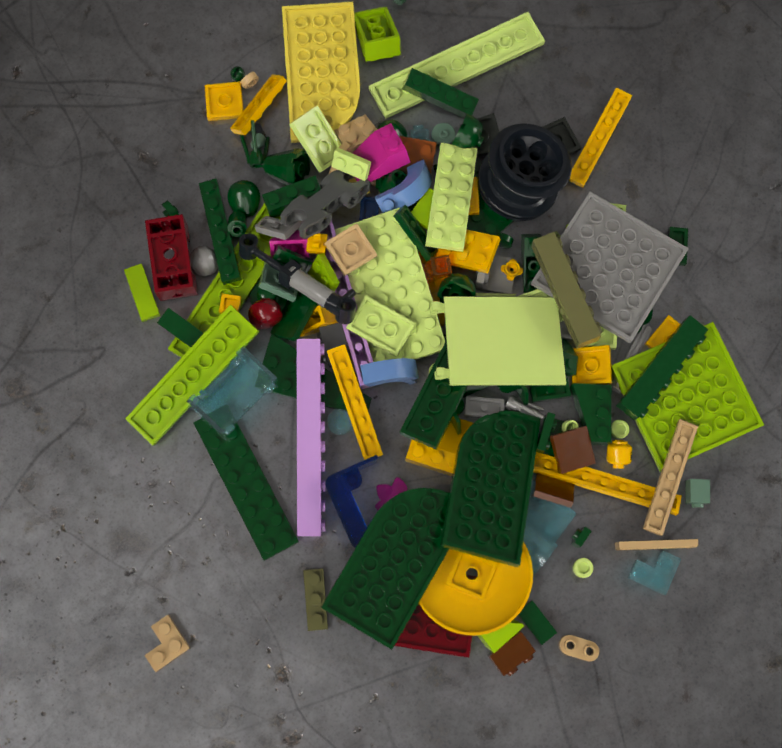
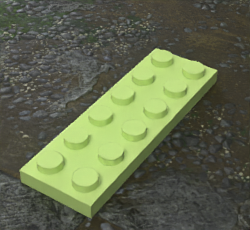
[425,143,478,252]

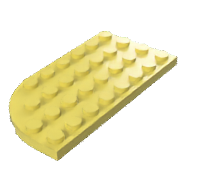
[282,2,360,143]

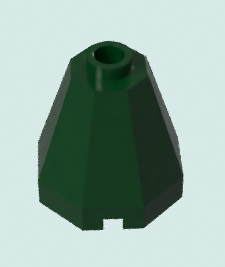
[263,148,310,185]

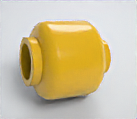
[606,440,632,469]

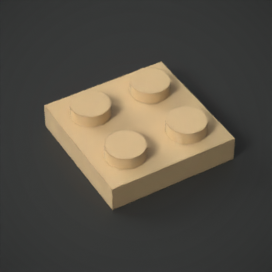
[334,114,377,153]
[324,223,377,276]

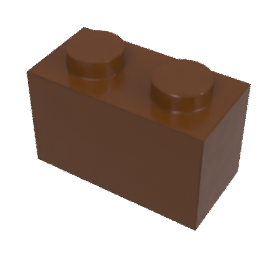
[487,631,536,676]

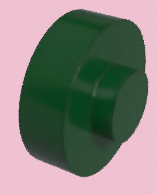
[161,200,179,217]

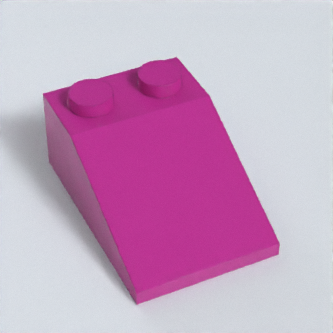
[352,123,410,182]

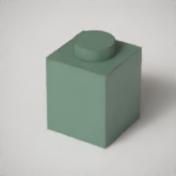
[685,479,710,508]

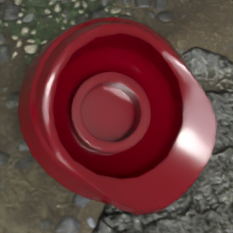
[248,298,282,329]

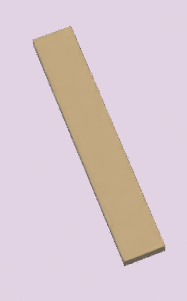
[642,419,698,536]

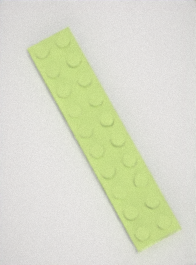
[369,12,545,119]

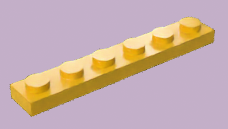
[569,87,633,188]
[327,344,383,461]

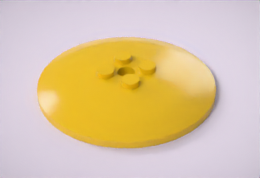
[419,542,533,636]

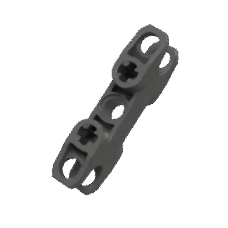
[281,170,370,239]

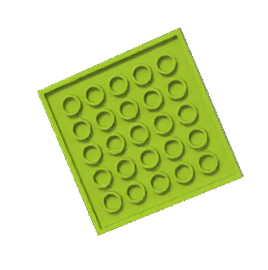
[611,322,764,472]

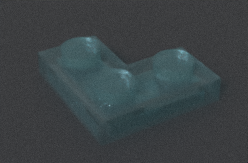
[628,550,681,595]

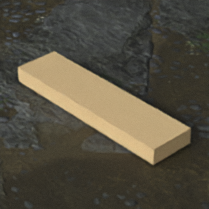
[615,539,698,551]

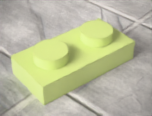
[331,148,371,181]

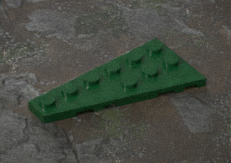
[256,333,372,413]

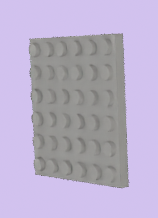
[531,192,689,343]

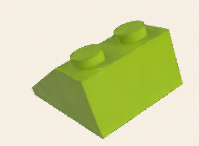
[354,6,401,62]

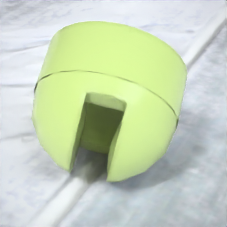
[561,420,579,432]

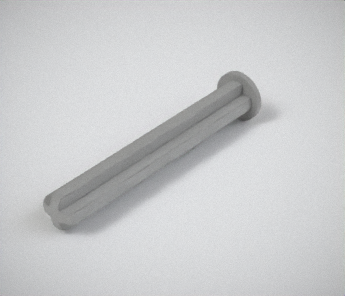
[608,324,652,394]

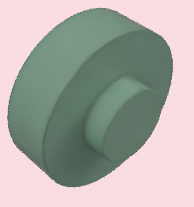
[431,123,455,148]

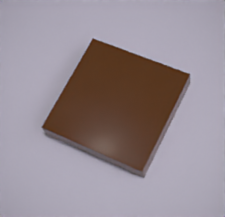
[550,426,596,474]
[533,473,575,508]

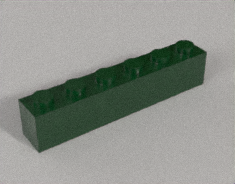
[616,315,708,420]

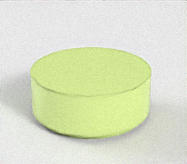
[611,420,629,440]
[573,558,593,578]

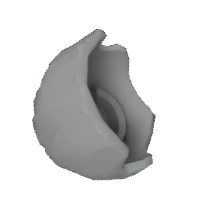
[190,246,218,276]

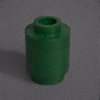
[228,211,247,237]

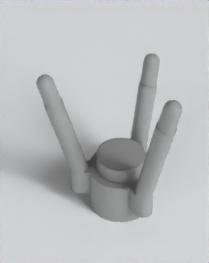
[504,395,544,419]

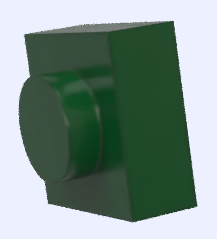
[571,527,592,548]

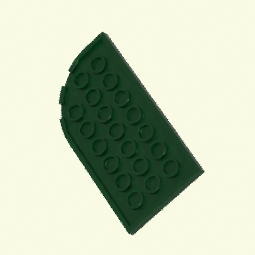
[440,411,541,567]
[321,488,449,650]

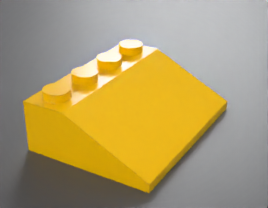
[405,418,473,476]

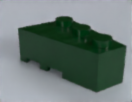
[570,383,612,446]

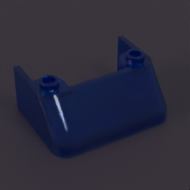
[325,455,378,548]

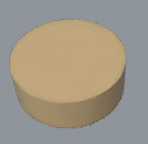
[240,72,259,89]

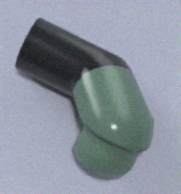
[250,123,267,150]

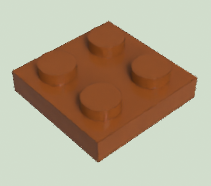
[397,136,437,175]

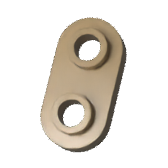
[559,635,599,662]

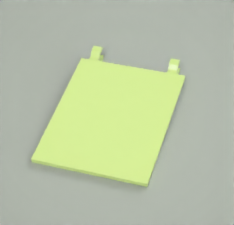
[430,296,566,386]

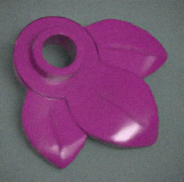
[375,477,408,510]

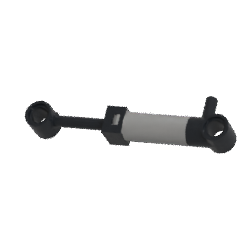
[239,233,356,324]

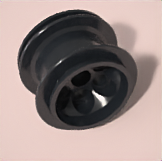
[478,123,572,221]

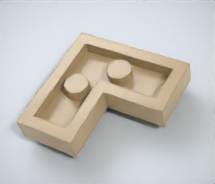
[145,615,190,672]

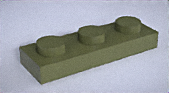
[303,569,328,631]

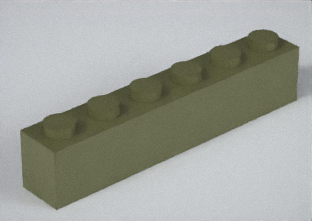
[531,232,602,349]

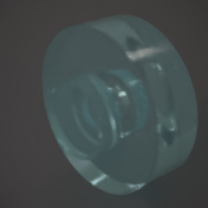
[327,409,352,435]

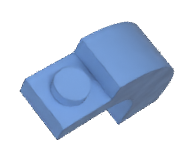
[375,160,432,213]
[360,358,419,387]

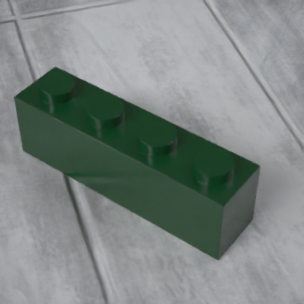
[402,68,479,119]

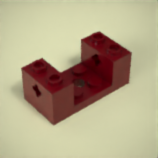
[145,214,198,301]

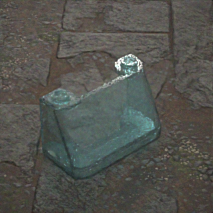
[187,346,277,435]

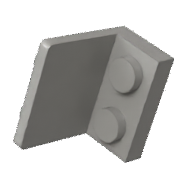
[475,255,517,294]

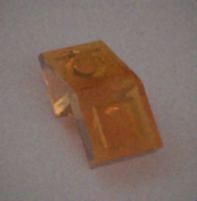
[422,255,452,283]

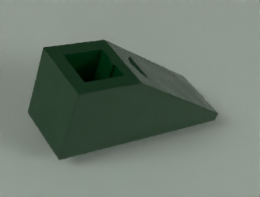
[521,234,542,293]

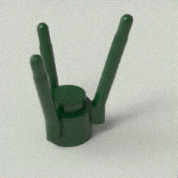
[240,120,270,168]

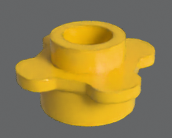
[500,259,523,281]

